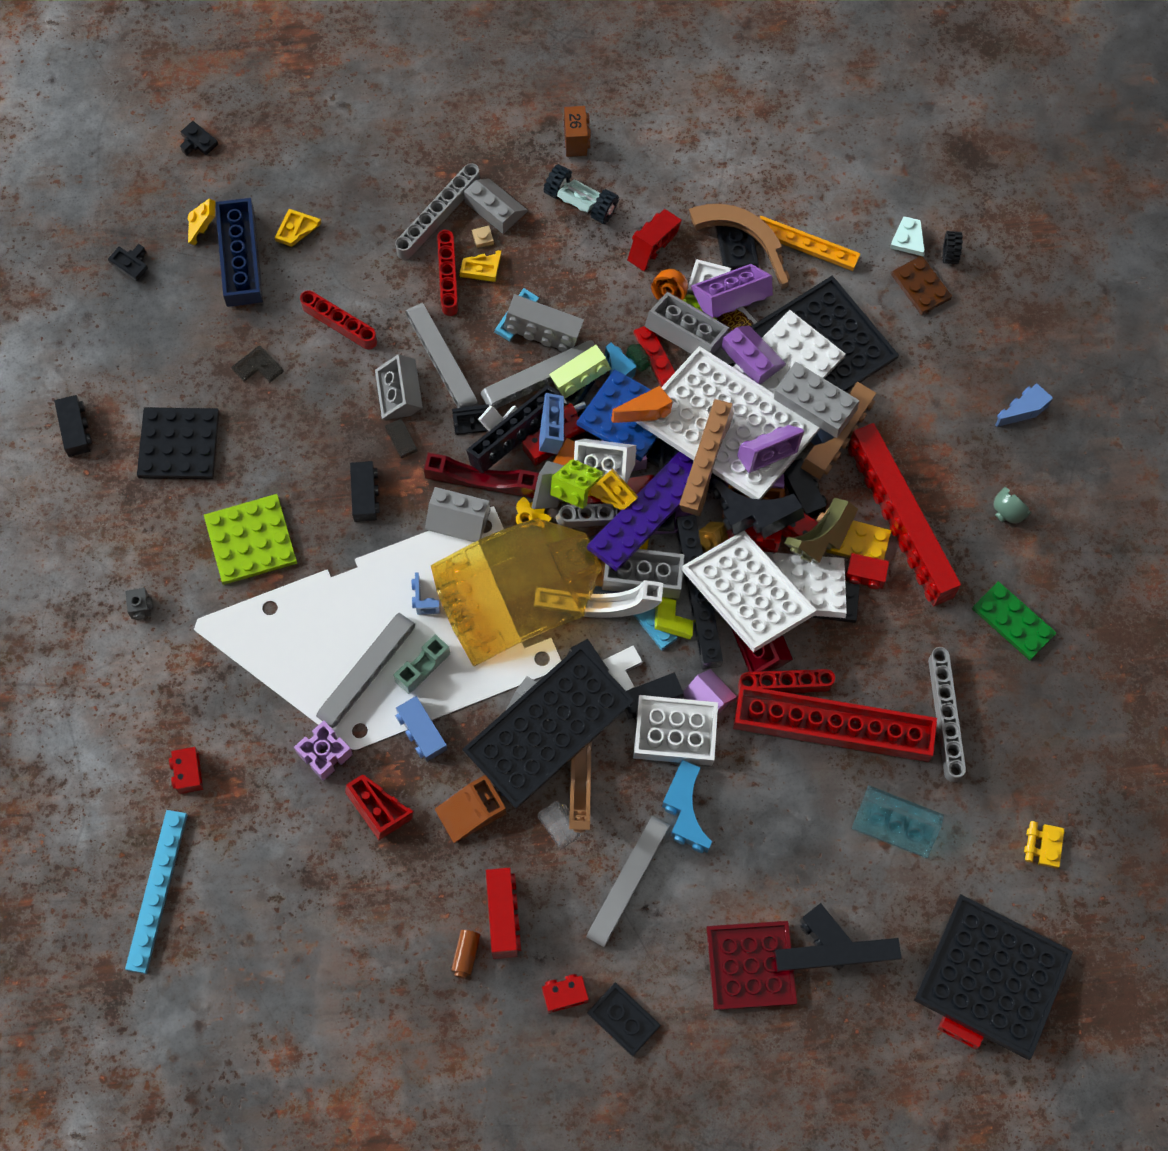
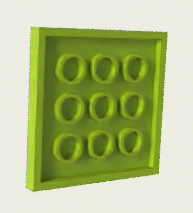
[204,494,297,585]

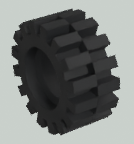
[942,231,963,265]

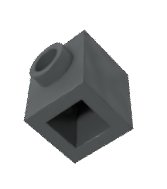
[125,588,153,620]

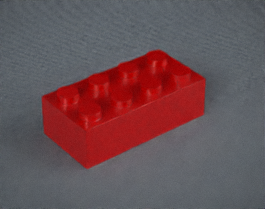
[486,868,521,959]

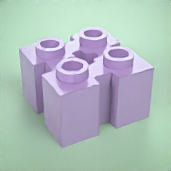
[294,721,353,781]

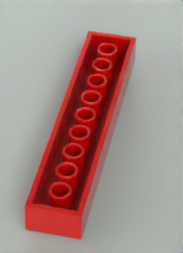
[848,423,961,607]
[733,685,937,762]

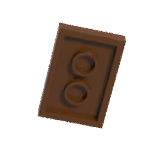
[891,256,952,316]

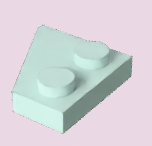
[891,217,925,256]

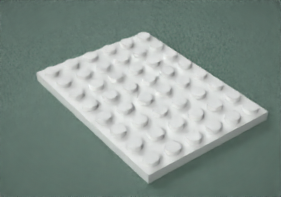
[636,346,821,500]

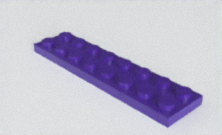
[587,451,694,572]

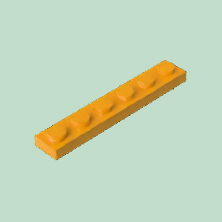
[760,216,860,271]

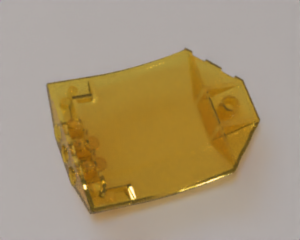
[430,518,602,666]

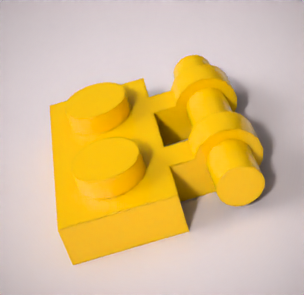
[1024,821,1064,869]

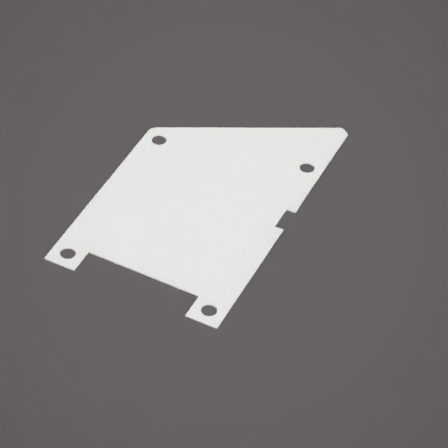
[194,506,561,750]

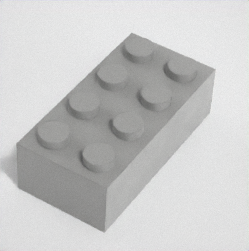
[645,292,729,355]
[503,294,584,352]
[774,362,859,438]
[602,549,684,599]

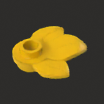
[516,497,551,529]

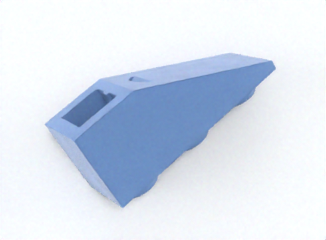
[995,383,1053,427]

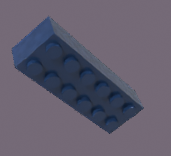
[215,198,263,307]

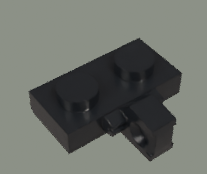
[180,121,218,156]
[108,244,148,281]

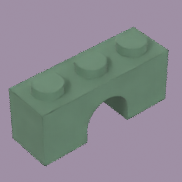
[393,634,450,694]

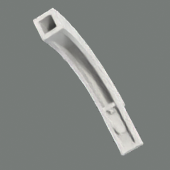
[534,580,663,618]

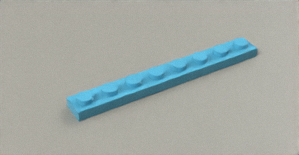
[125,810,187,974]

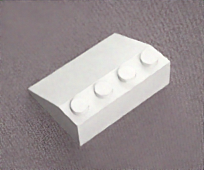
[633,695,718,766]

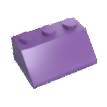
[722,326,786,385]
[737,425,804,473]

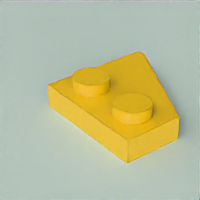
[460,250,501,282]
[588,468,638,510]

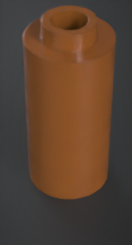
[451,930,481,979]

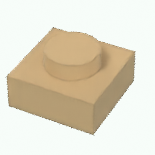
[472,226,494,248]

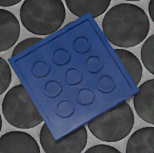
[576,369,658,462]

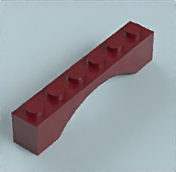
[424,452,539,498]

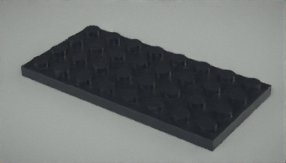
[462,644,635,809]

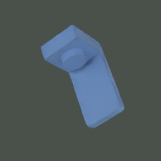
[411,572,440,615]

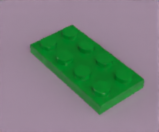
[972,581,1057,661]

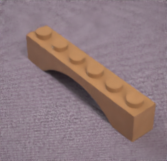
[801,381,876,480]
[679,399,735,516]

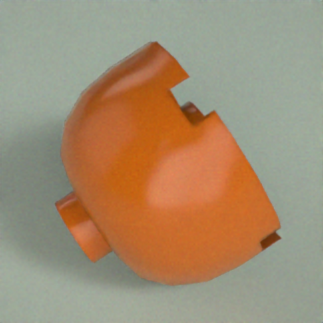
[651,269,689,300]

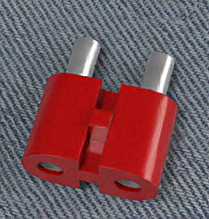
[564,402,586,439]

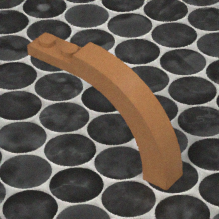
[689,204,791,289]
[569,741,592,833]

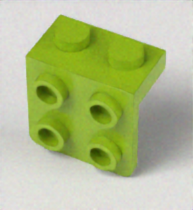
[550,460,603,509]

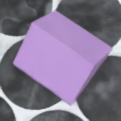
[683,669,737,714]

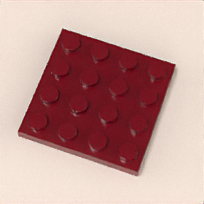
[706,921,797,1011]

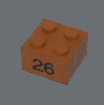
[564,106,591,157]

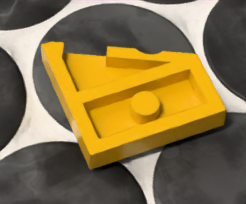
[188,198,215,245]
[275,209,321,247]

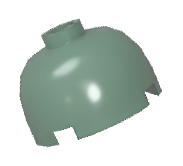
[993,487,1032,524]

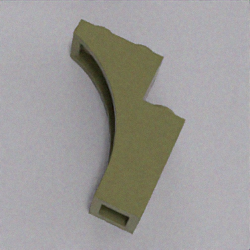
[784,498,858,563]

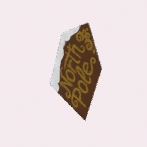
[717,307,757,332]

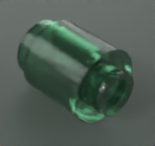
[626,343,651,371]

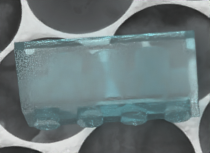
[851,785,944,858]

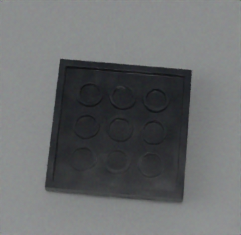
[137,407,219,479]

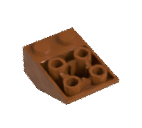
[435,775,507,843]

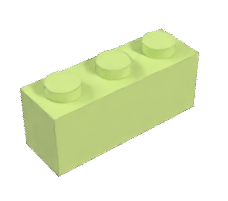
[549,345,611,399]

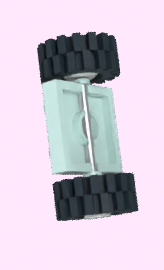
[543,164,619,224]

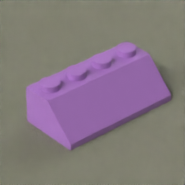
[691,264,773,318]

